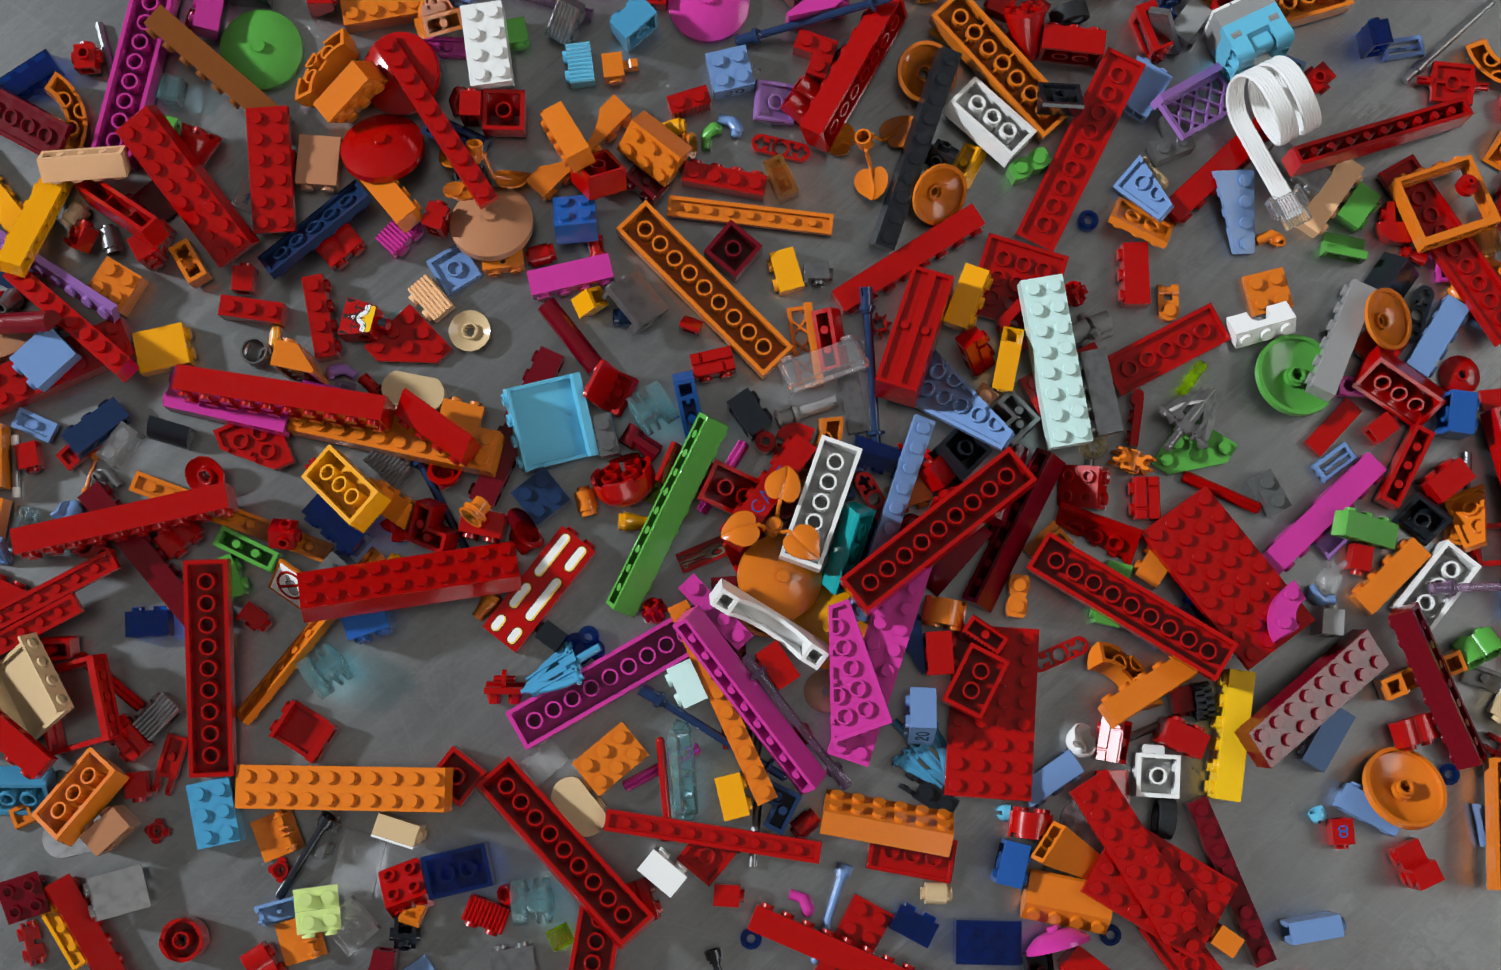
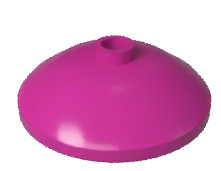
[1026,924,1091,957]

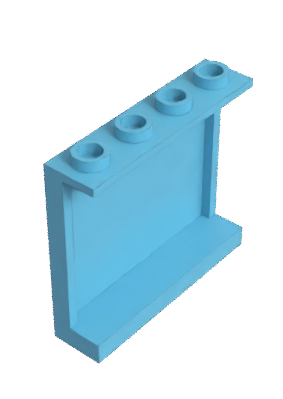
[501,372,599,472]

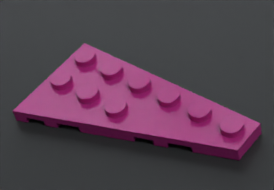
[828,599,893,744]

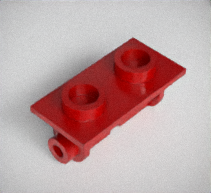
[16,920,47,967]

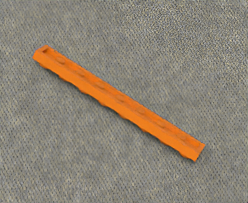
[666,195,834,236]

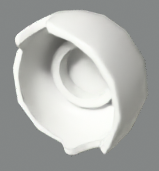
[1065,723,1096,758]

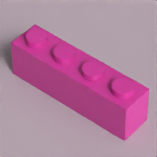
[188,0,225,40]
[526,253,615,301]
[678,573,753,652]

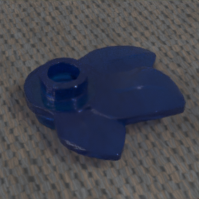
[565,625,605,665]

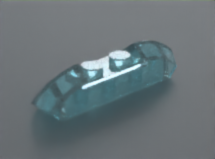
[666,719,699,821]

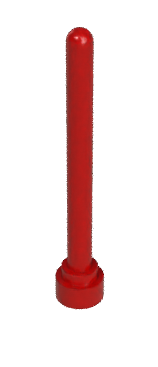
[656,737,672,842]

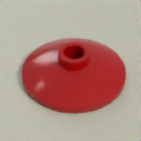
[1438,355,1480,392]
[185,456,225,489]

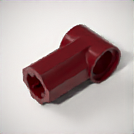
[618,423,663,462]

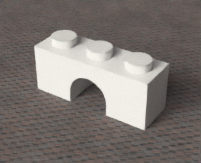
[1226,301,1297,349]

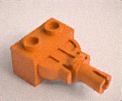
[414,0,463,39]

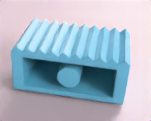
[562,41,596,89]

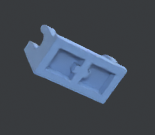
[254,896,295,927]

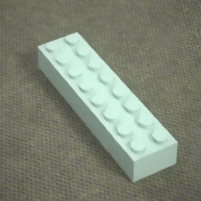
[1017,274,1094,451]

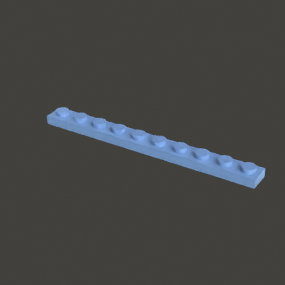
[850,414,936,623]

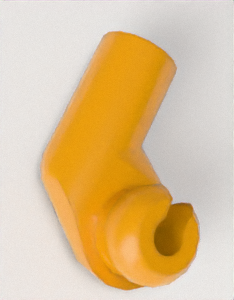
[269,326,283,349]

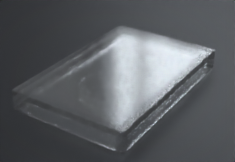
[331,827,387,902]

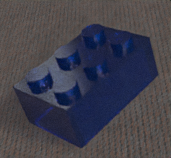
[301,493,374,557]
[420,841,497,901]
[953,917,1022,966]

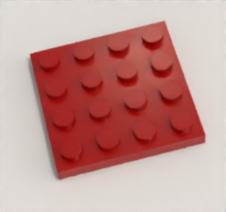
[976,233,1069,330]

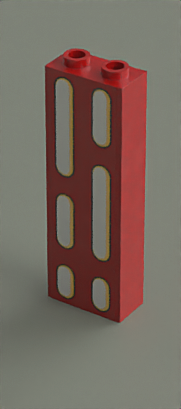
[482,526,597,653]

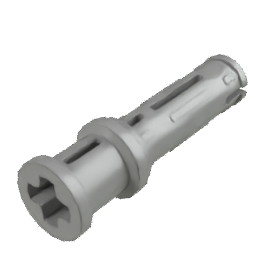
[774,395,838,429]

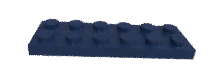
[257,180,373,280]

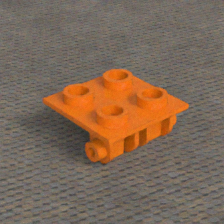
[250,809,305,863]
[274,918,328,967]

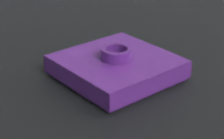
[753,79,794,127]

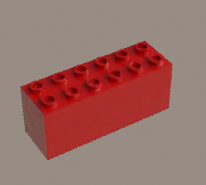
[875,265,954,408]

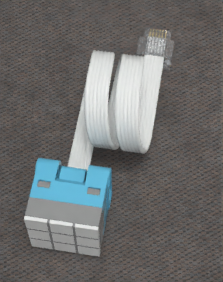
[1201,0,1322,231]

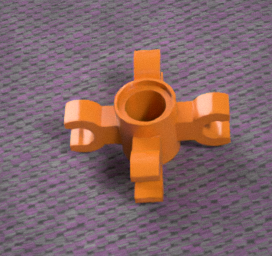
[1107,446,1157,476]

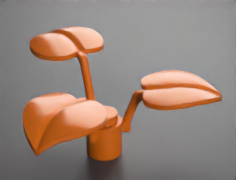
[829,115,913,201]
[439,139,532,201]
[721,466,820,560]

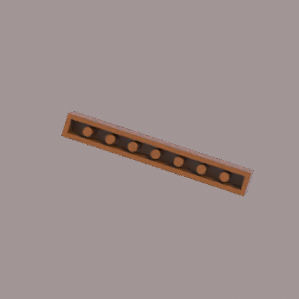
[144,4,293,123]

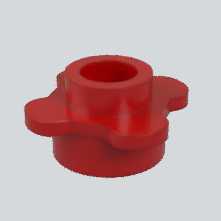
[144,818,170,844]
[268,857,293,883]

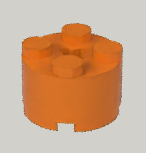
[921,594,968,631]

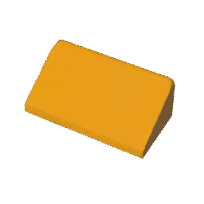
[953,143,986,189]

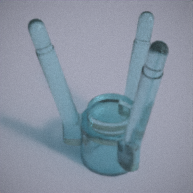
[6,505,39,549]

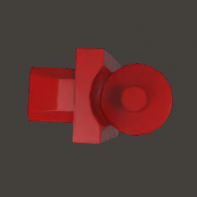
[484,669,525,704]

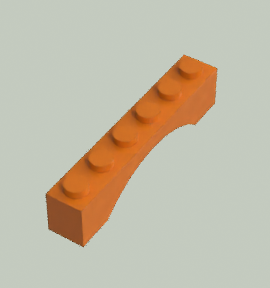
[526,94,633,202]

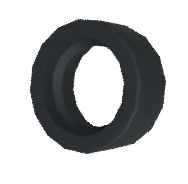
[1048,0,1090,26]
[1151,798,1178,840]

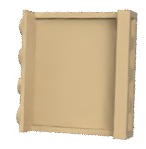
[0,633,74,740]

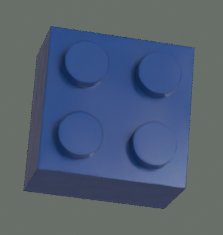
[553,194,598,245]
[1434,389,1480,440]
[341,610,397,645]
[991,837,1033,889]

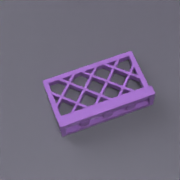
[1150,62,1228,141]

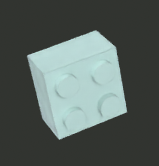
[664,658,709,709]

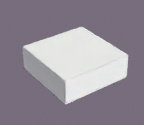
[1139,744,1165,754]

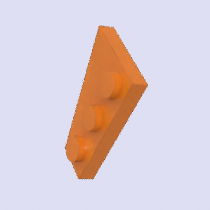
[1444,483,1487,553]

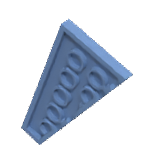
[916,349,1015,452]

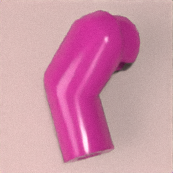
[788,889,815,918]

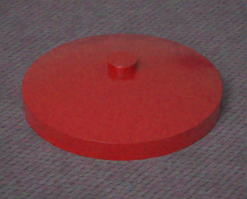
[364,31,441,116]
[340,114,425,183]

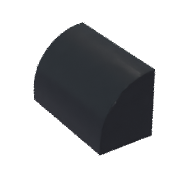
[146,415,196,451]

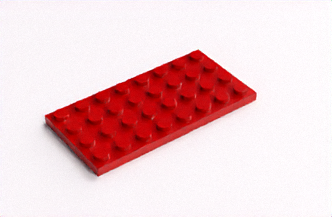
[1141,486,1315,671]
[944,624,1040,802]

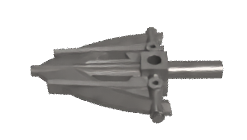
[1158,387,1220,451]

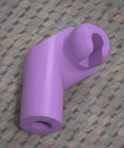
[325,363,358,381]

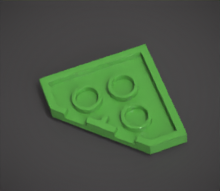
[1150,411,1238,476]

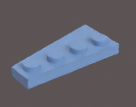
[1212,170,1255,254]

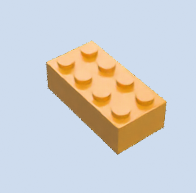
[301,444,392,533]

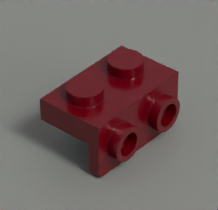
[626,164,669,207]

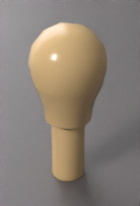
[1142,156,1169,191]

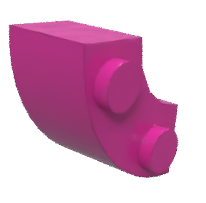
[1267,580,1306,643]

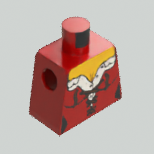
[337,297,391,342]

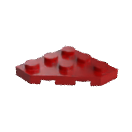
[364,304,453,364]
[213,424,296,471]

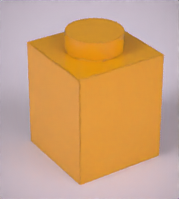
[571,286,609,318]

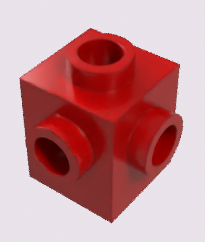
[71,41,104,75]
[1303,61,1337,95]
[268,518,303,550]

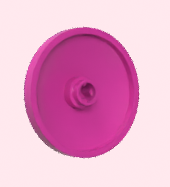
[668,0,750,44]

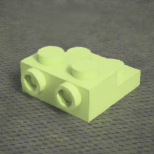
[293,884,342,939]

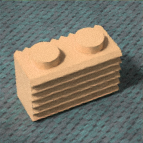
[407,273,456,324]

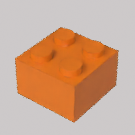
[88,256,150,317]

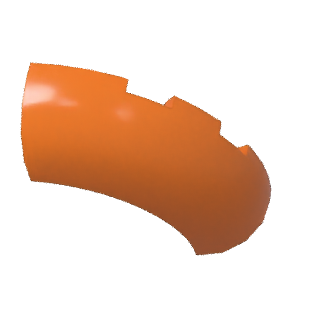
[295,28,359,108]
[1465,38,1501,83]
[44,71,88,150]
[798,416,844,483]
[1087,641,1163,711]

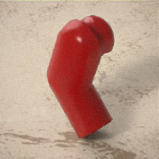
[449,86,466,117]

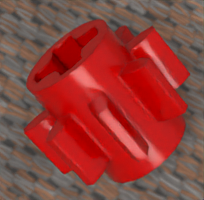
[1065,281,1089,307]
[872,312,892,340]
[640,597,668,624]

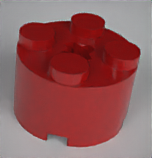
[1008,806,1053,840]
[159,916,210,963]

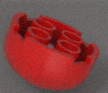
[590,453,656,507]

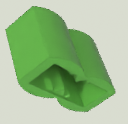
[1005,147,1052,186]
[1451,626,1501,671]

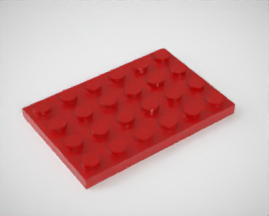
[1080,828,1238,961]

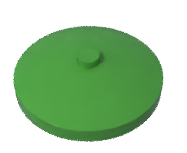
[220,9,304,92]
[1255,334,1333,417]

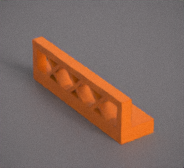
[786,301,824,390]

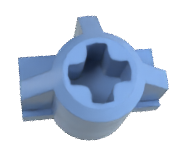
[50,500,86,519]

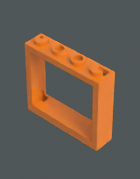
[1388,154,1501,254]

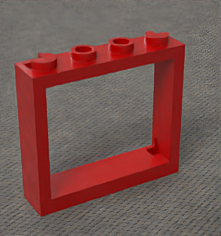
[44,653,124,756]

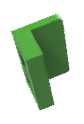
[1320,232,1368,264]

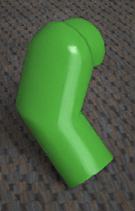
[701,122,723,151]

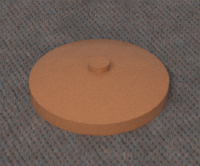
[450,186,534,261]

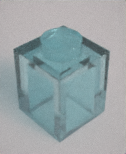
[156,73,188,109]

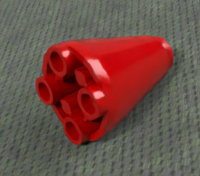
[1004,1,1046,61]
[179,122,222,167]

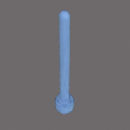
[811,862,854,965]

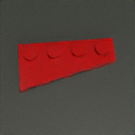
[1055,502,1143,565]

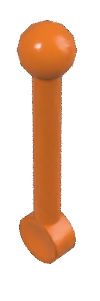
[82,452,101,493]

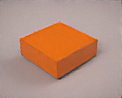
[8,804,37,830]

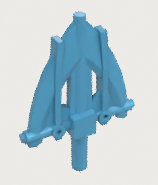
[520,641,602,697]
[891,718,947,789]

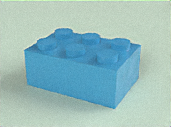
[186,776,247,850]

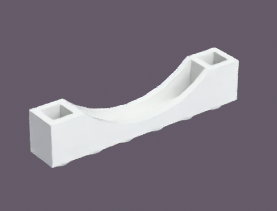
[709,578,829,670]

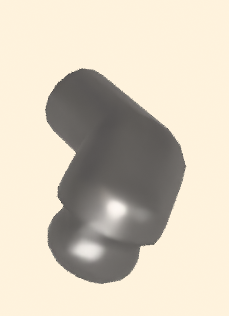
[91,468,124,490]

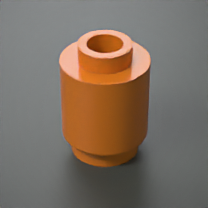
[573,485,599,517]

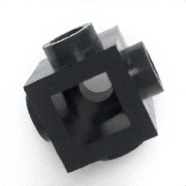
[925,139,960,167]
[389,917,421,951]

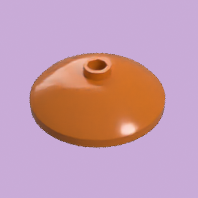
[896,40,957,102]
[912,163,967,225]
[1364,288,1412,350]

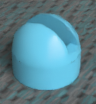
[997,804,1012,822]
[1308,805,1327,824]

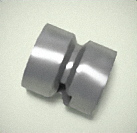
[240,337,273,369]

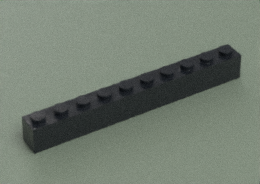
[869,46,962,252]

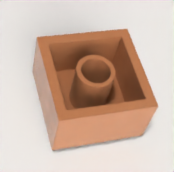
[79,804,141,857]

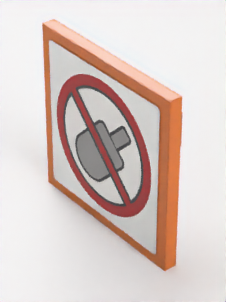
[268,558,301,610]

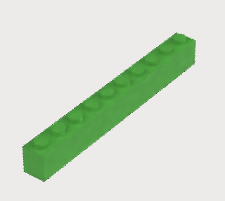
[606,412,729,618]

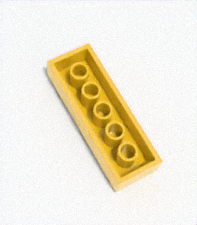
[1203,668,1256,802]

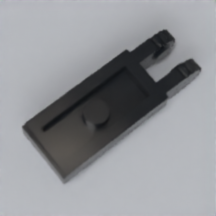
[898,772,960,812]

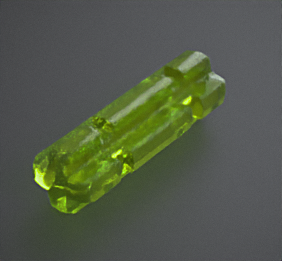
[1176,360,1208,396]

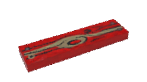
[675,536,727,574]

